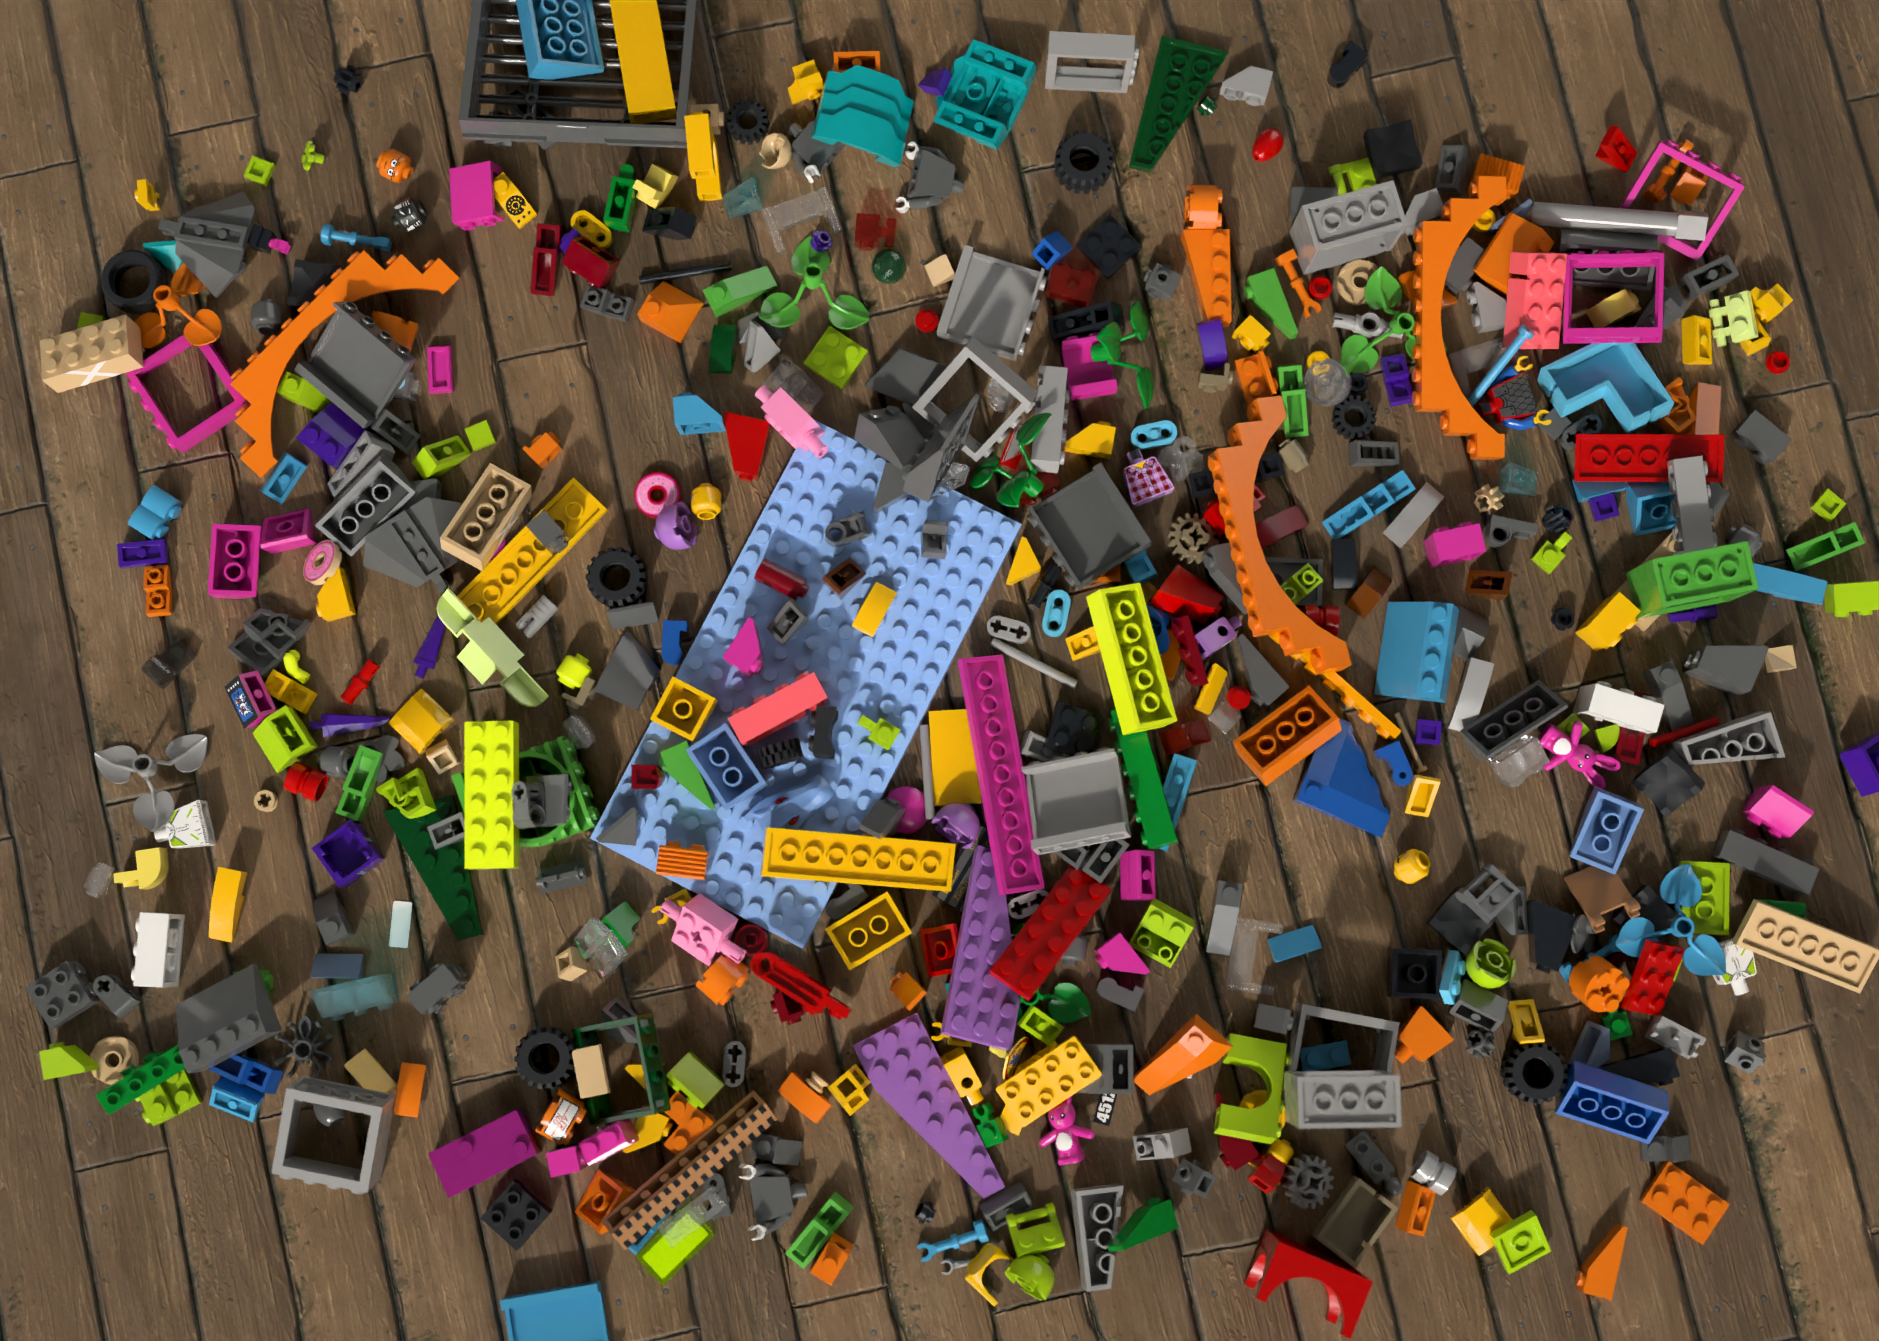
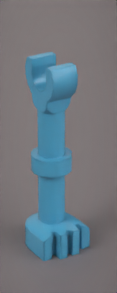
[321,223,392,252]
[1559,934,1622,984]
[917,1219,990,1262]

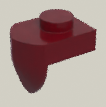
[631,764,665,789]

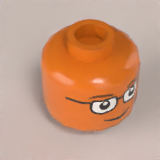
[376,149,414,183]

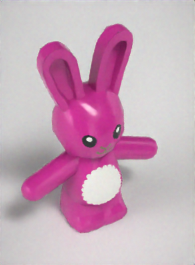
[1536,721,1620,789]
[1039,1096,1095,1165]

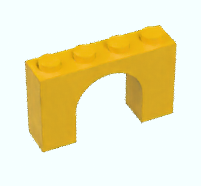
[684,112,723,201]

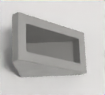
[744,320,781,372]

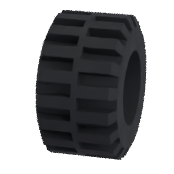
[1054,129,1113,195]
[586,547,648,608]
[514,1026,575,1089]
[1500,1042,1568,1104]

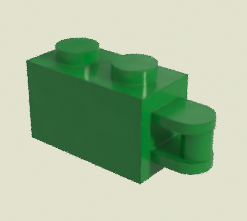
[603,164,638,233]

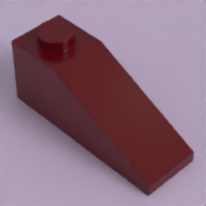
[1212,1091,1259,1171]

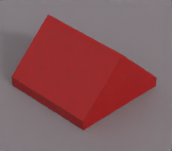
[920,923,958,977]

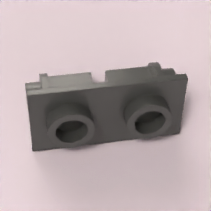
[535,860,588,894]

